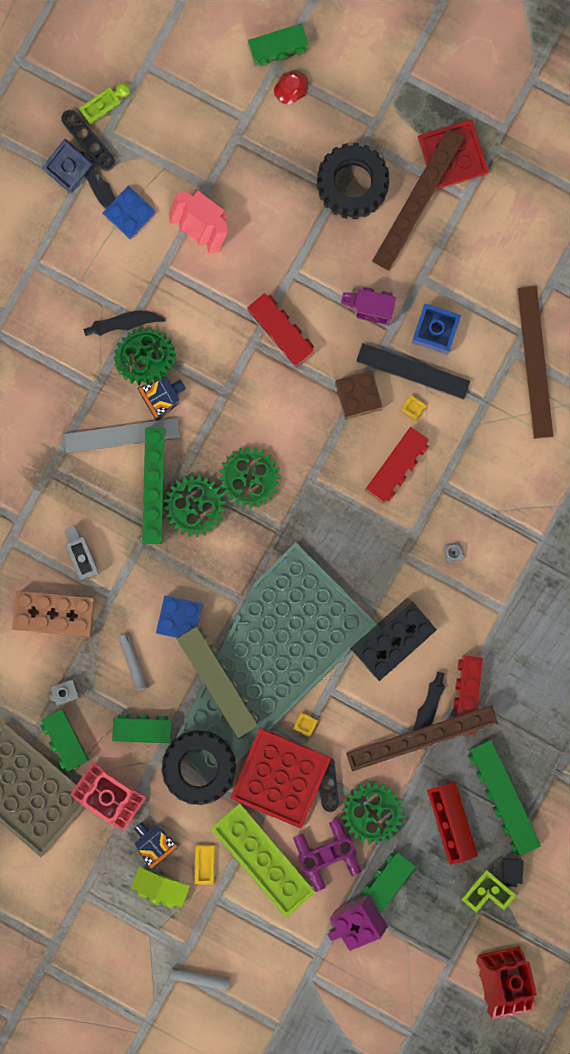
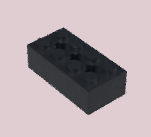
[350,598,437,681]

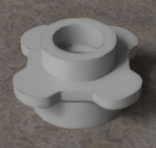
[443,542,464,563]

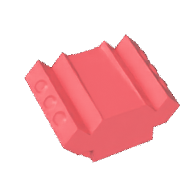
[169,191,227,253]
[70,762,147,831]

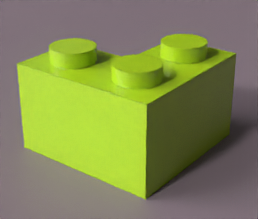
[131,867,190,909]
[460,869,516,912]

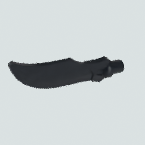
[81,151,115,209]
[83,311,166,336]
[412,671,445,731]

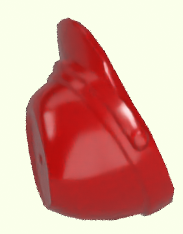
[274,70,309,105]

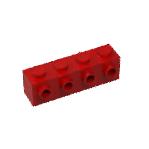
[247,293,314,368]
[365,426,429,504]
[452,655,483,735]
[427,781,478,865]

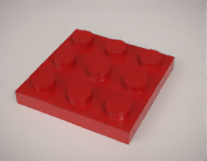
[417,119,489,190]

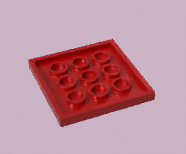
[230,727,331,829]

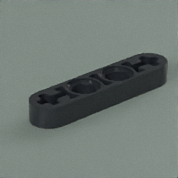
[61,110,115,171]

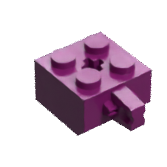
[341,287,396,326]
[327,895,388,951]

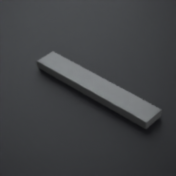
[64,418,180,454]

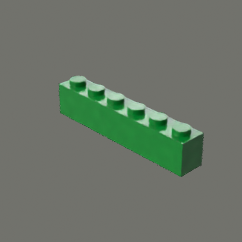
[142,428,165,544]
[468,740,541,856]

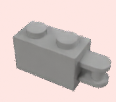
[65,526,99,581]

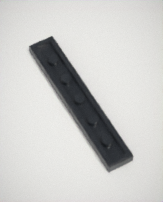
[356,343,470,400]

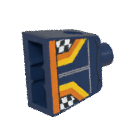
[137,377,186,421]
[134,821,180,870]

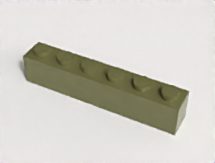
[176,626,259,738]

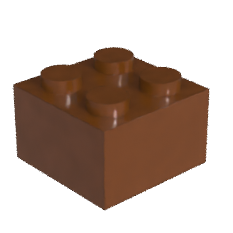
[335,370,382,420]

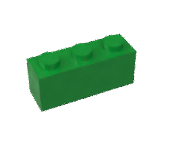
[248,23,309,67]
[40,709,90,772]
[112,714,172,744]
[361,851,416,913]

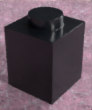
[501,858,524,887]

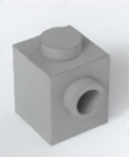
[49,680,80,706]

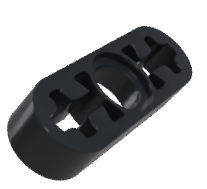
[320,758,339,812]

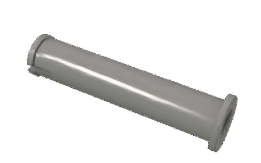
[117,633,149,692]
[170,967,230,992]

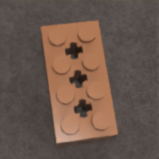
[12,591,95,637]

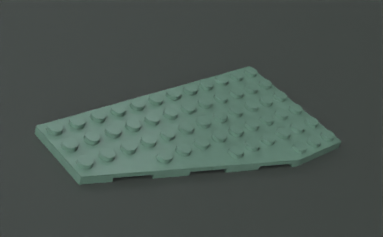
[175,542,377,783]

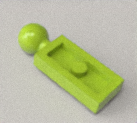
[79,82,131,125]

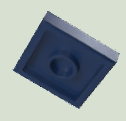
[42,139,94,193]

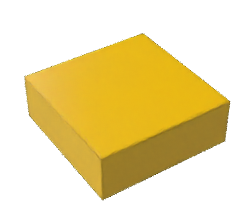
[400,395,427,422]
[293,712,318,738]

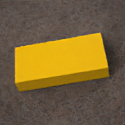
[194,845,215,885]

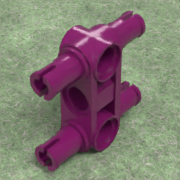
[293,818,362,892]

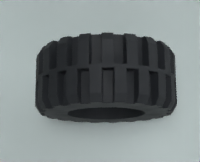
[317,143,390,219]
[161,730,236,805]

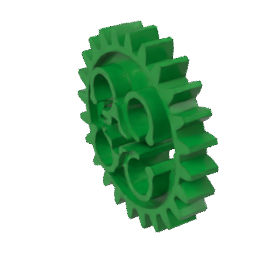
[114,327,176,386]
[219,446,281,509]
[163,475,226,537]
[341,782,404,845]

